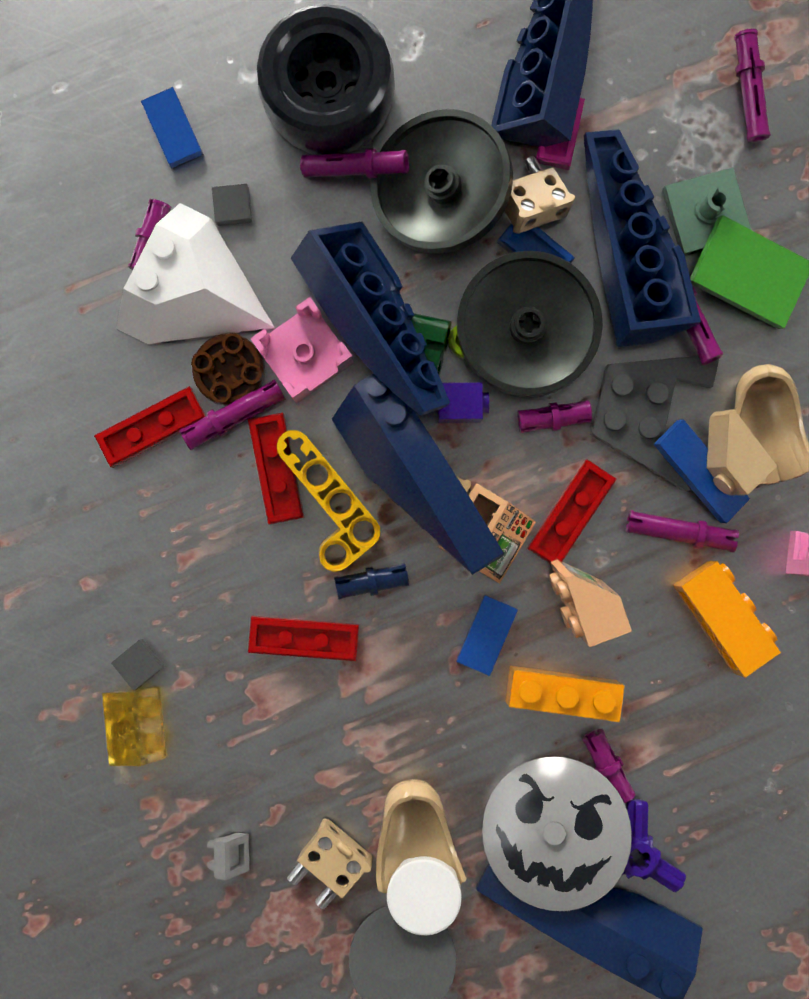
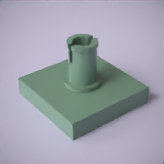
[662,167,751,256]

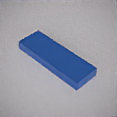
[653,419,750,523]

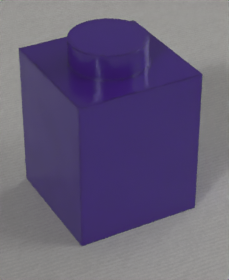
[438,382,489,423]

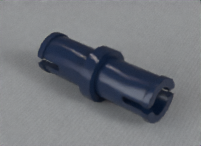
[334,563,409,600]

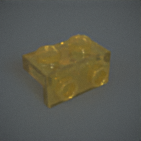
[102,687,166,766]

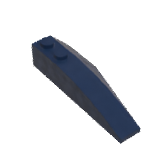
[584,129,701,347]

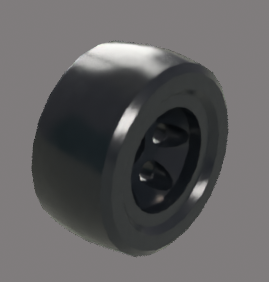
[257,4,395,155]

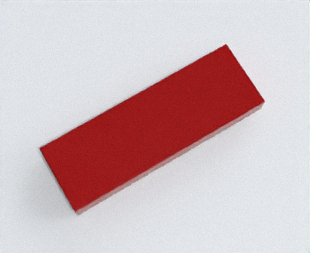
[94,386,206,468]
[248,412,305,525]
[526,459,617,565]
[248,616,359,661]

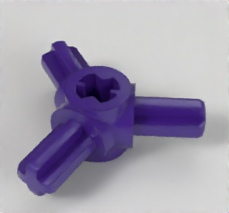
[621,799,686,892]

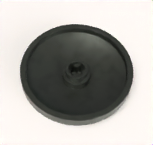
[370,109,513,254]
[457,251,603,397]

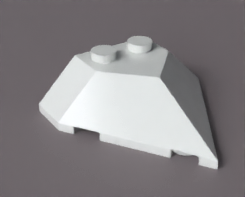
[116,203,275,346]

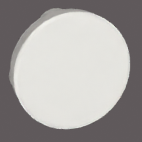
[387,856,462,935]

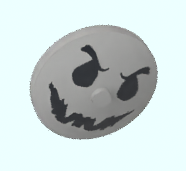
[482,757,632,911]

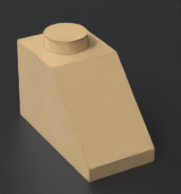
[707,409,777,495]

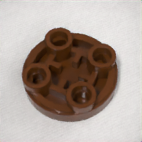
[191,333,265,406]

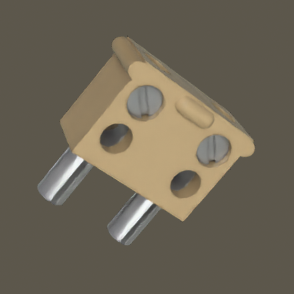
[505,156,575,234]
[287,819,373,909]

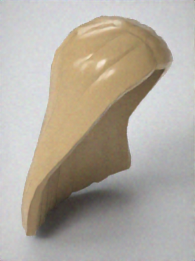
[734,364,809,485]
[376,779,466,894]

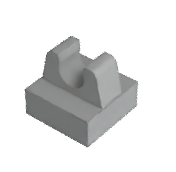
[207,832,249,880]

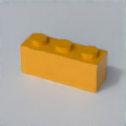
[673,561,781,678]
[505,665,625,722]

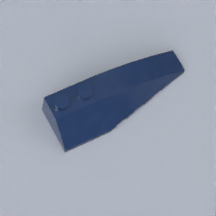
[491,0,593,147]
[291,221,450,416]
[332,373,504,575]
[476,863,703,999]

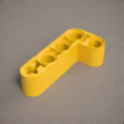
[277,430,380,572]

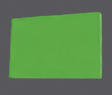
[690,215,809,329]

